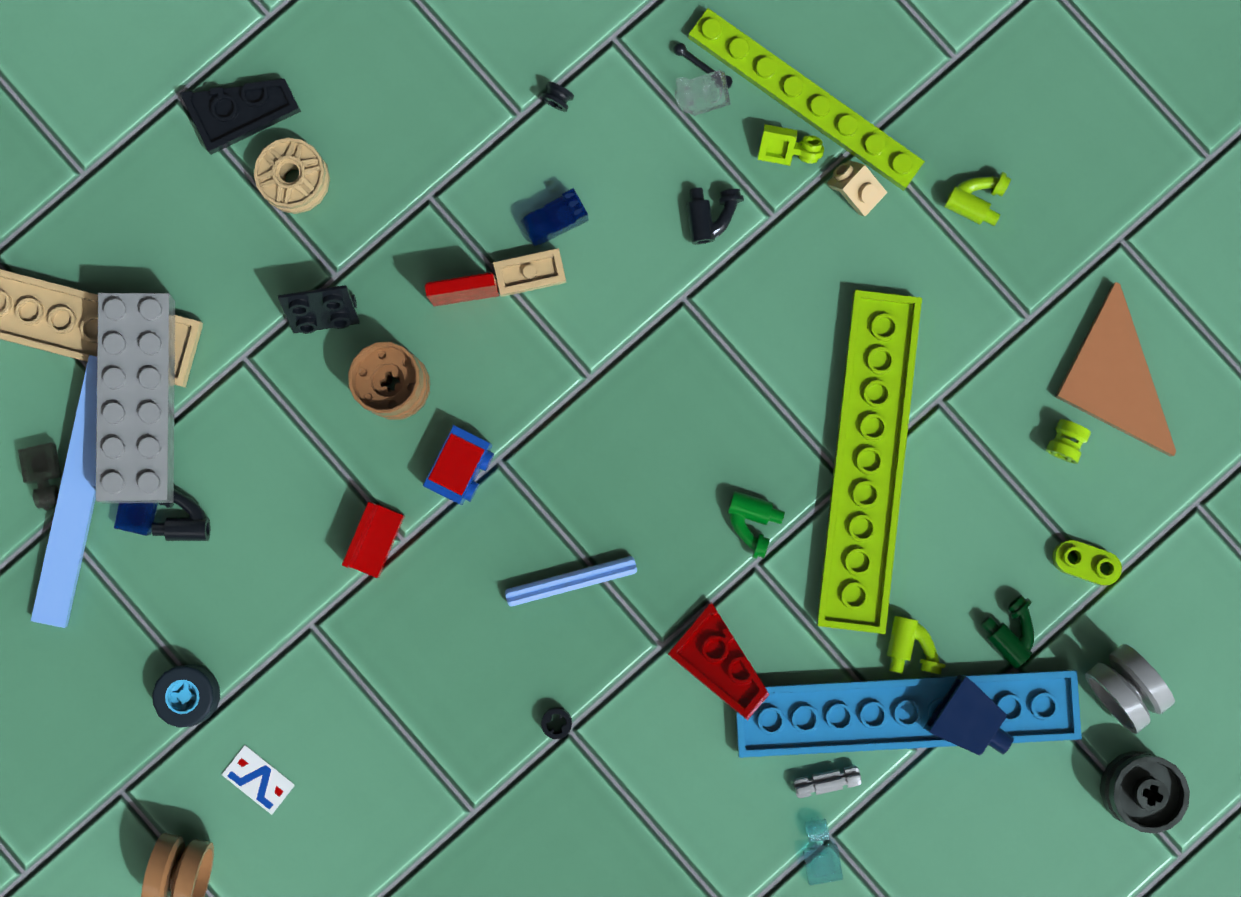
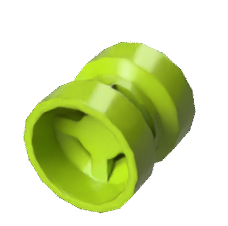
[1046,419,1091,464]

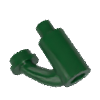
[980,595,1034,669]

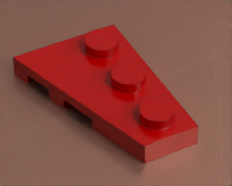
[668,602,769,721]

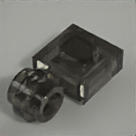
[18,443,61,511]

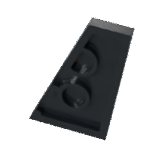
[180,79,301,155]

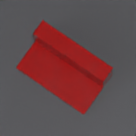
[342,502,405,578]

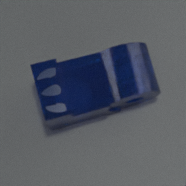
[521,188,589,246]

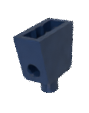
[923,674,1014,756]

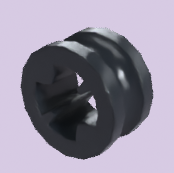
[540,82,574,112]
[541,707,572,739]

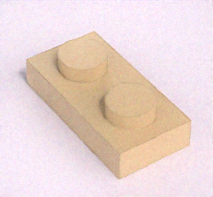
[493,248,566,297]

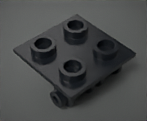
[278,285,360,334]

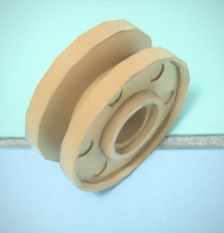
[254,138,330,214]

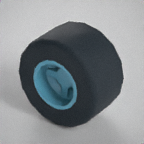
[152,664,220,728]

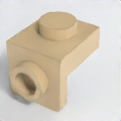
[827,160,888,217]

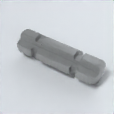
[794,766,861,798]

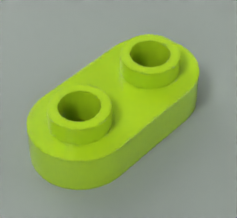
[1052,540,1122,585]

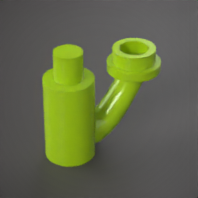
[944,171,1011,226]
[887,616,946,674]

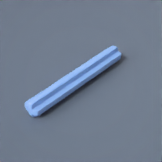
[505,556,637,606]

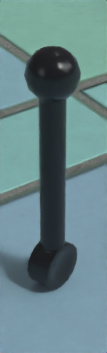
[674,43,733,90]

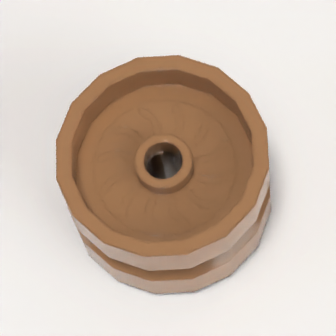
[141,833,214,897]

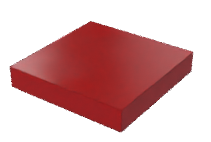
[425,272,500,307]

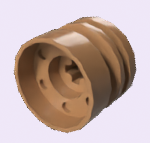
[348,342,430,420]

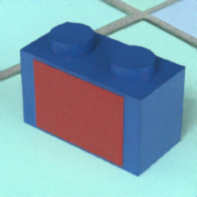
[423,425,495,505]

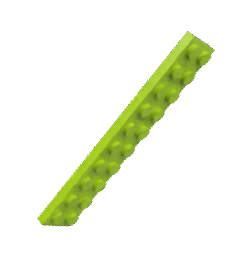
[816,290,922,634]

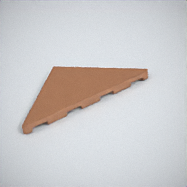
[1055,282,1176,457]

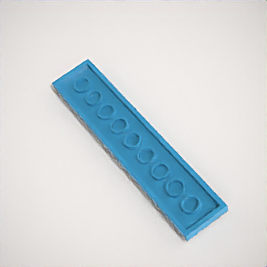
[736,670,1082,758]

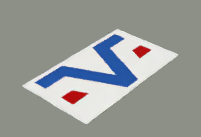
[222,745,295,815]

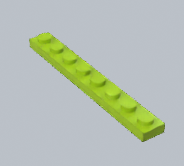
[688,8,925,191]

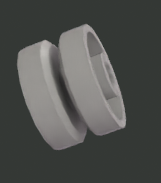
[1085,644,1175,734]

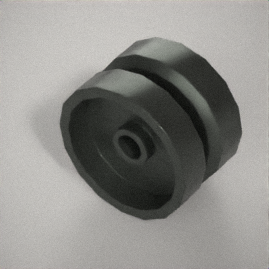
[1100,751,1190,834]

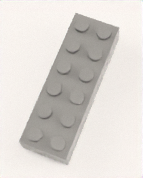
[96,293,175,503]

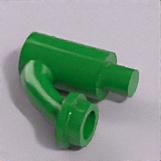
[728,491,785,559]

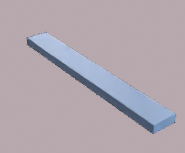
[31,355,97,628]

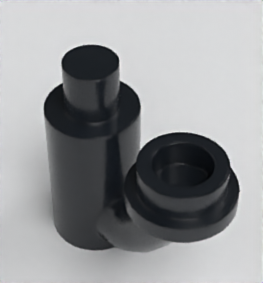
[686,188,744,245]
[152,488,211,541]

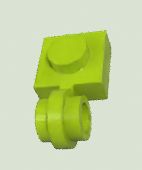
[758,124,824,166]

